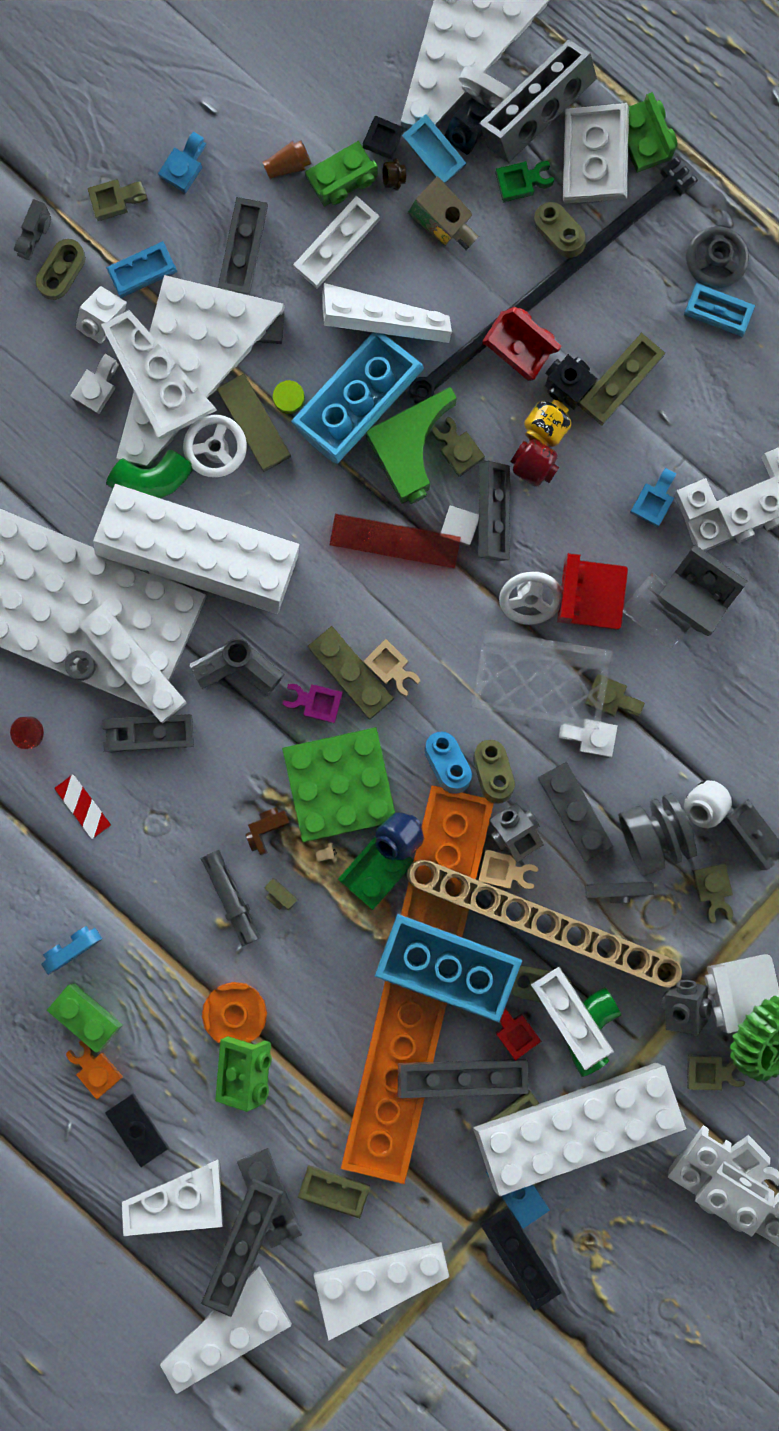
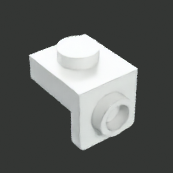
[76,286,127,343]

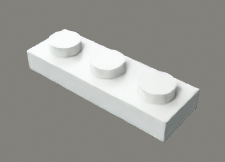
[293,196,380,289]
[531,967,614,1070]

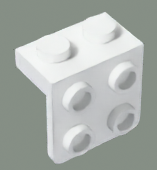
[705,954,779,1033]

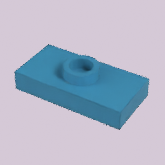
[106,241,177,298]
[486,1171,550,1229]

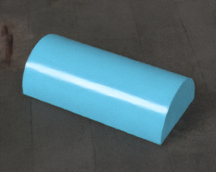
[291,332,424,464]
[375,914,522,1023]

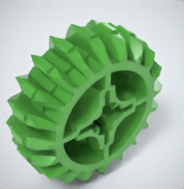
[730,996,779,1082]

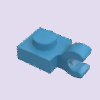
[158,131,206,194]
[630,468,676,527]

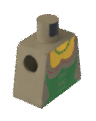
[408,176,479,250]

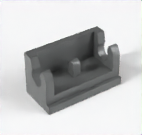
[723,799,779,870]

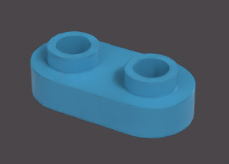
[424,732,472,794]
[41,926,103,975]

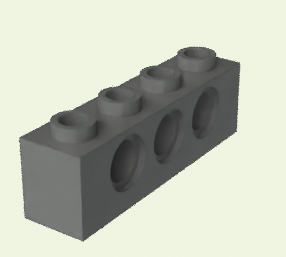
[479,39,597,163]

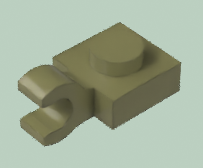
[87,179,148,221]
[585,674,645,717]

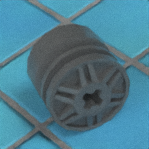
[618,793,697,876]

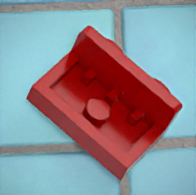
[482,307,562,381]

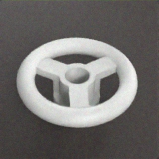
[183,415,247,478]
[499,572,562,625]

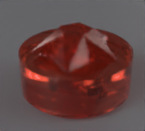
[10,716,44,749]

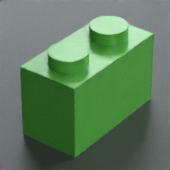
[46,983,123,1053]

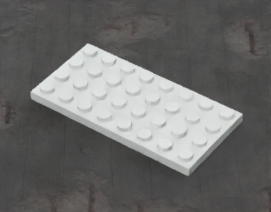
[0,509,207,711]

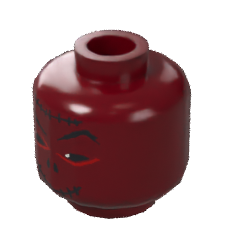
[510,439,560,487]

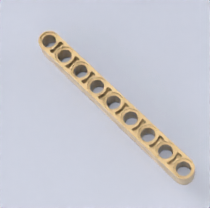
[407,860,682,988]

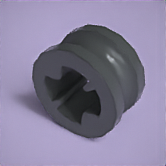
[65,650,96,681]

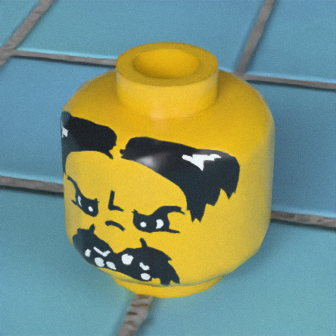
[524,399,571,447]

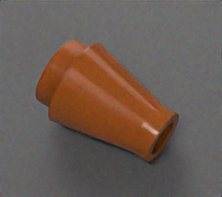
[263,140,312,179]

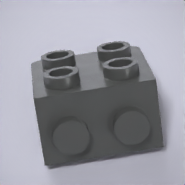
[657,545,748,636]

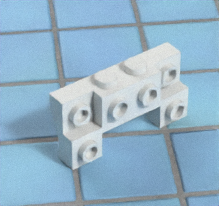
[674,447,779,551]
[668,1125,779,1247]

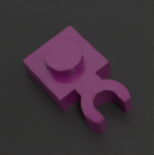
[283,684,343,724]

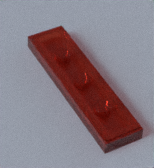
[330,513,461,569]

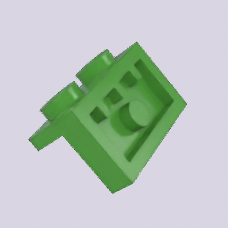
[628,92,678,173]
[305,140,378,207]
[215,1036,272,1112]

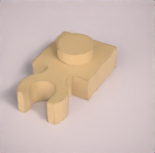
[363,639,420,697]
[478,850,538,889]

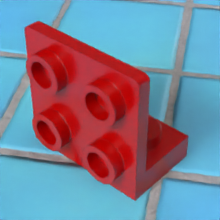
[557,553,628,630]

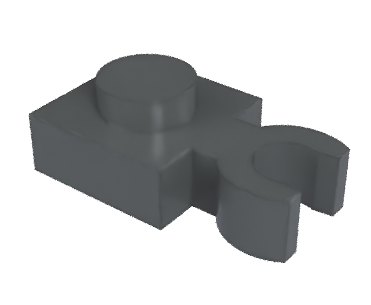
[14,199,51,260]

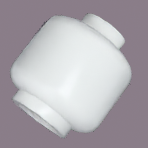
[684,780,732,829]

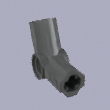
[189,638,285,696]

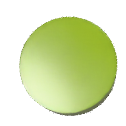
[273,380,305,414]

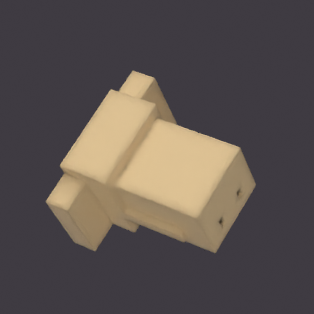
[315,843,337,862]

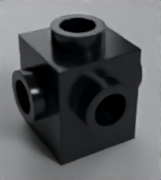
[545,354,598,410]

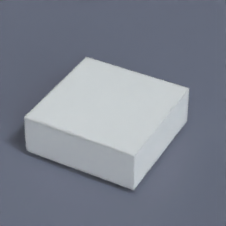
[440,505,479,547]

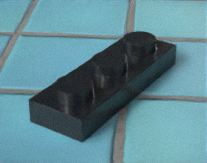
[480,1206,562,1311]

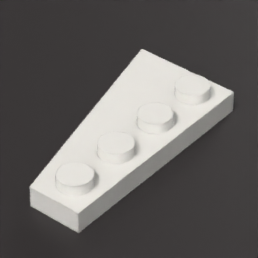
[314,1242,449,1341]
[160,1266,292,1394]

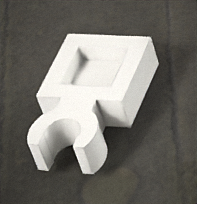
[725,1135,779,1187]

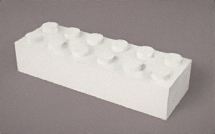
[93,484,299,614]
[473,1063,686,1196]

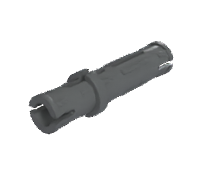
[201,850,261,947]

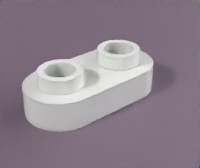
[459,66,514,109]

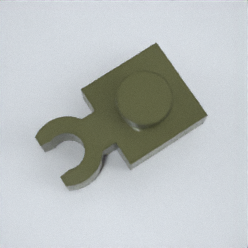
[432,417,485,477]
[692,863,733,923]
[687,1055,745,1091]

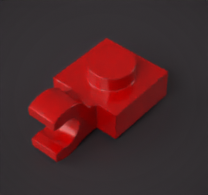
[495,1008,542,1061]

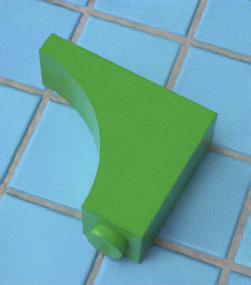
[366,387,457,504]

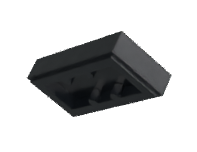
[105,1093,169,1167]

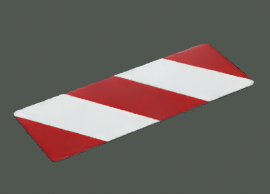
[54,774,111,839]

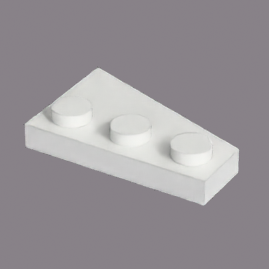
[122,1160,224,1236]

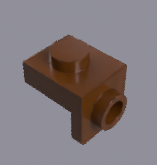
[245,807,290,855]

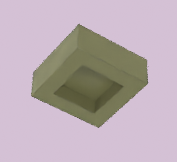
[264,878,298,910]

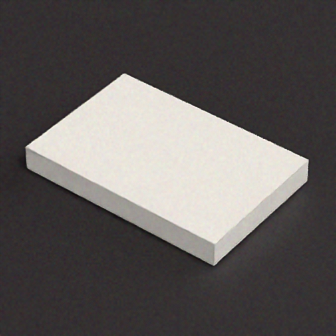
[563,103,629,204]

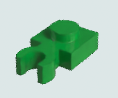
[495,161,554,203]

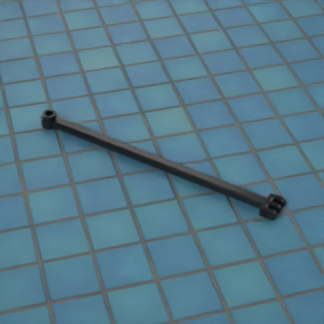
[409,157,698,404]

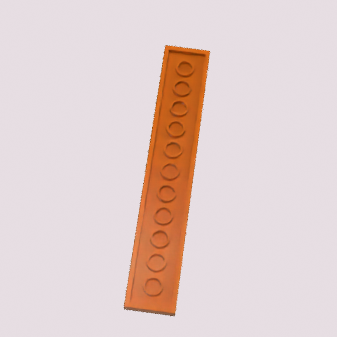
[341,785,494,1184]

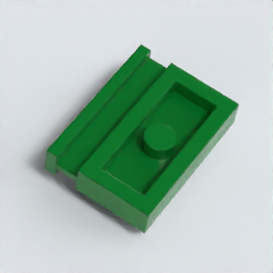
[338,837,414,910]

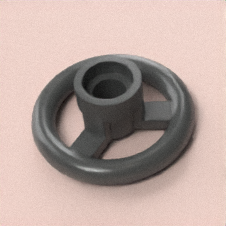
[686,226,749,288]

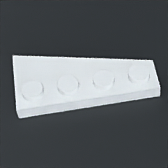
[322,283,452,343]
[101,310,217,440]

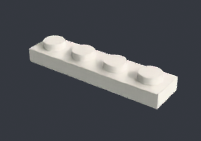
[78,604,187,724]

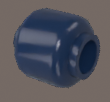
[375,812,424,861]

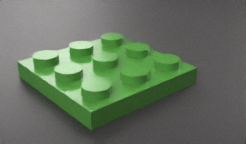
[282,727,395,842]

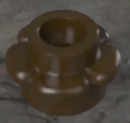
[382,158,407,191]

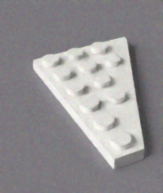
[401,0,550,128]
[116,275,285,468]

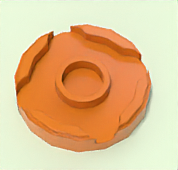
[202,982,268,1044]

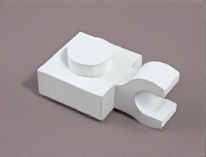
[70,354,119,414]
[558,719,618,758]

